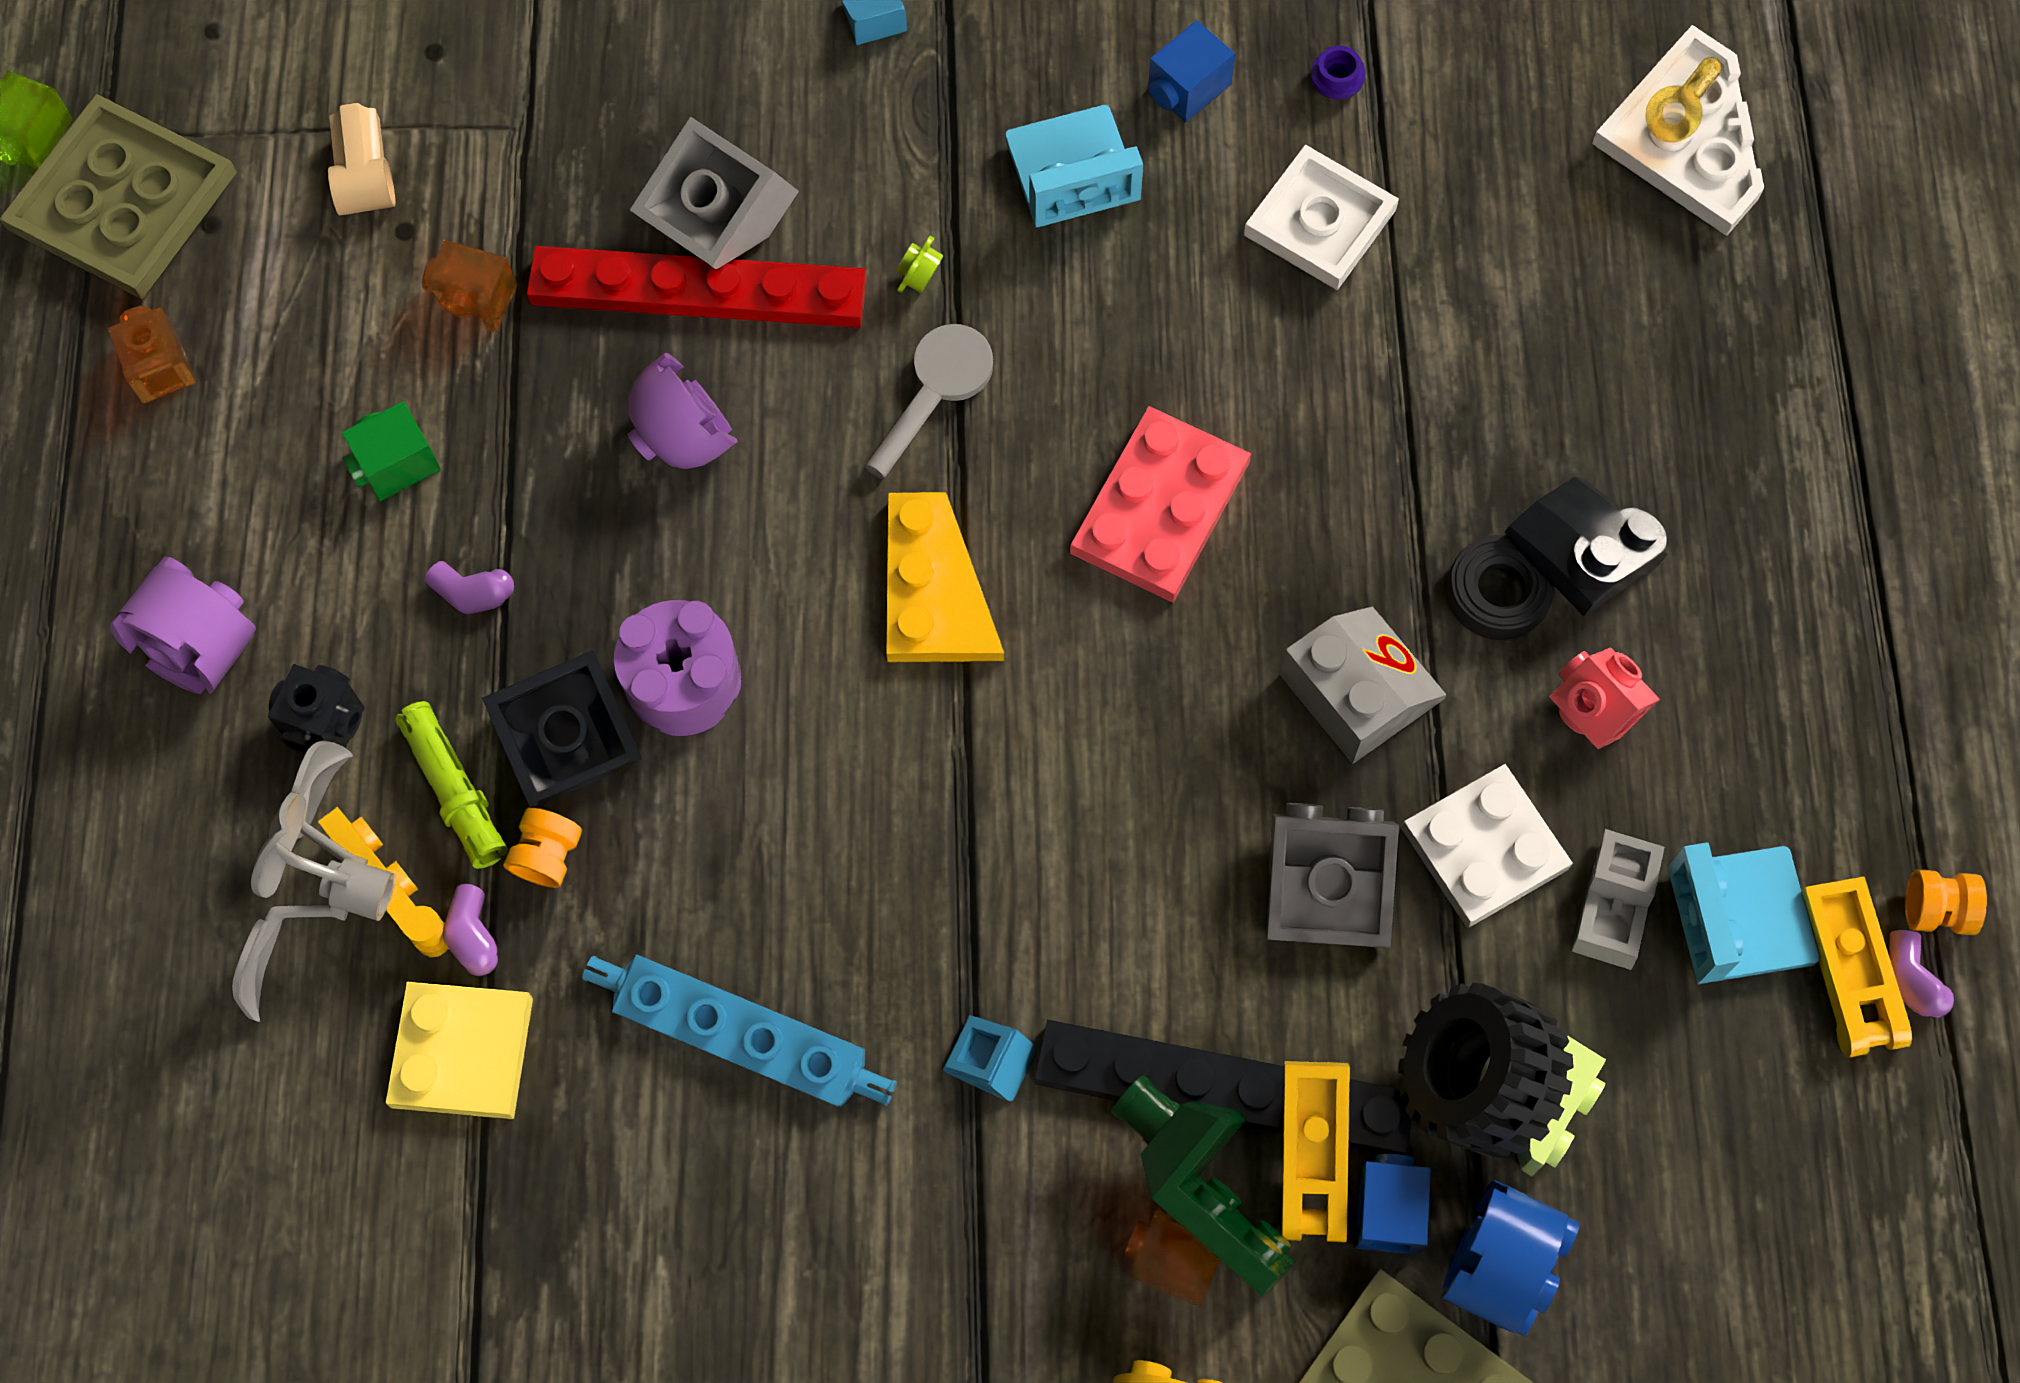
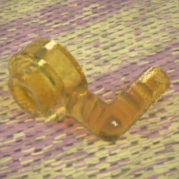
[1645,57,1722,143]

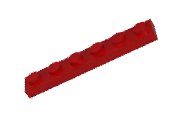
[527,246,867,328]

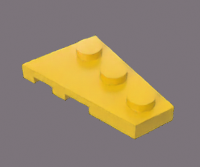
[887,492,1005,662]

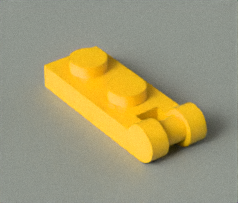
[317,807,449,957]
[1802,877,1912,1058]
[1282,1061,1350,1242]

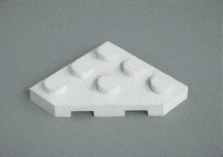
[1592,25,1764,236]

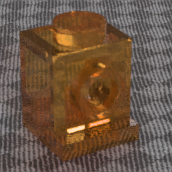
[422,240,517,332]
[108,306,196,404]

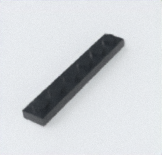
[1035,1019,1412,1155]

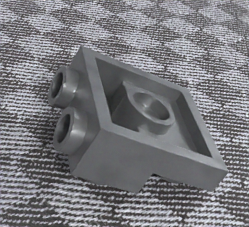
[1266,803,1399,948]

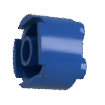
[1441,1180,1580,1337]

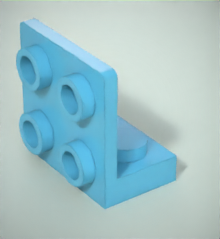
[1005,105,1143,228]
[1668,843,1819,984]

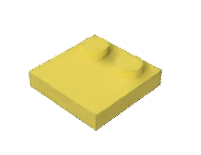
[386,982,533,1119]

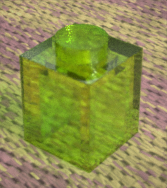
[0,70,73,169]

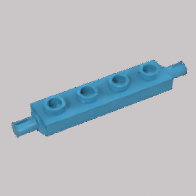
[583,954,897,1107]

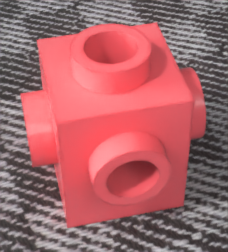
[1549,647,1660,749]

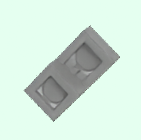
[1572,829,1665,970]

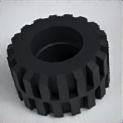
[1398,982,1574,1158]

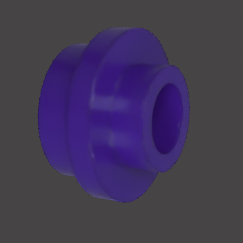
[1311,46,1366,100]

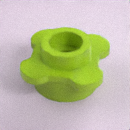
[895,235,944,294]

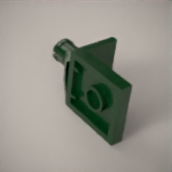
[1111,1074,1296,1297]

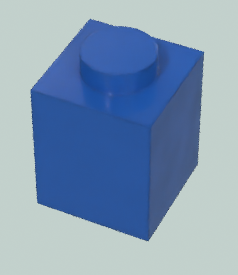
[1148,20,1235,123]

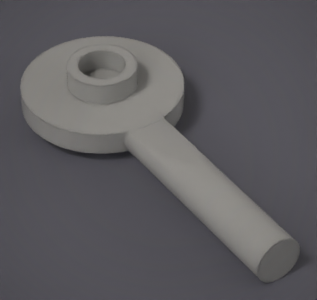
[866,324,993,479]

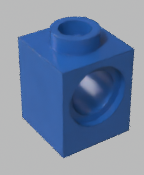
[1355,1154,1431,1255]

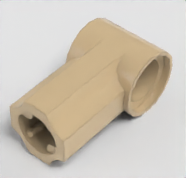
[328,103,396,216]

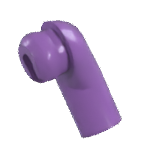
[424,561,514,614]
[443,884,498,976]
[1888,930,1954,1018]

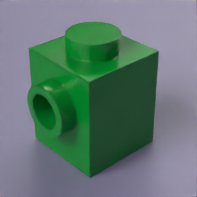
[342,401,441,501]

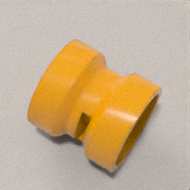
[503,808,582,888]
[1905,869,1987,935]

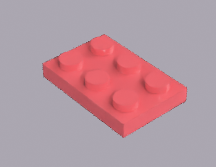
[1070,406,1251,603]

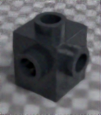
[268,664,365,754]

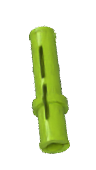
[395,701,508,869]

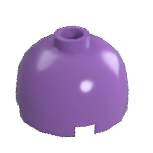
[627,353,738,469]

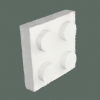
[1244,145,1399,290]
[1401,764,1573,929]

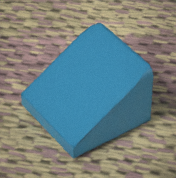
[841,0,907,45]
[943,1015,1037,1101]

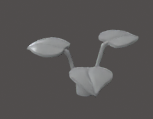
[232,740,396,1022]

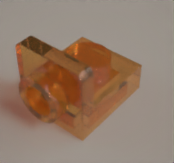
[1124,1209,1220,1308]

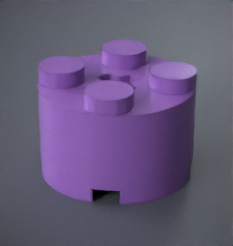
[109,557,256,694]
[614,600,741,736]

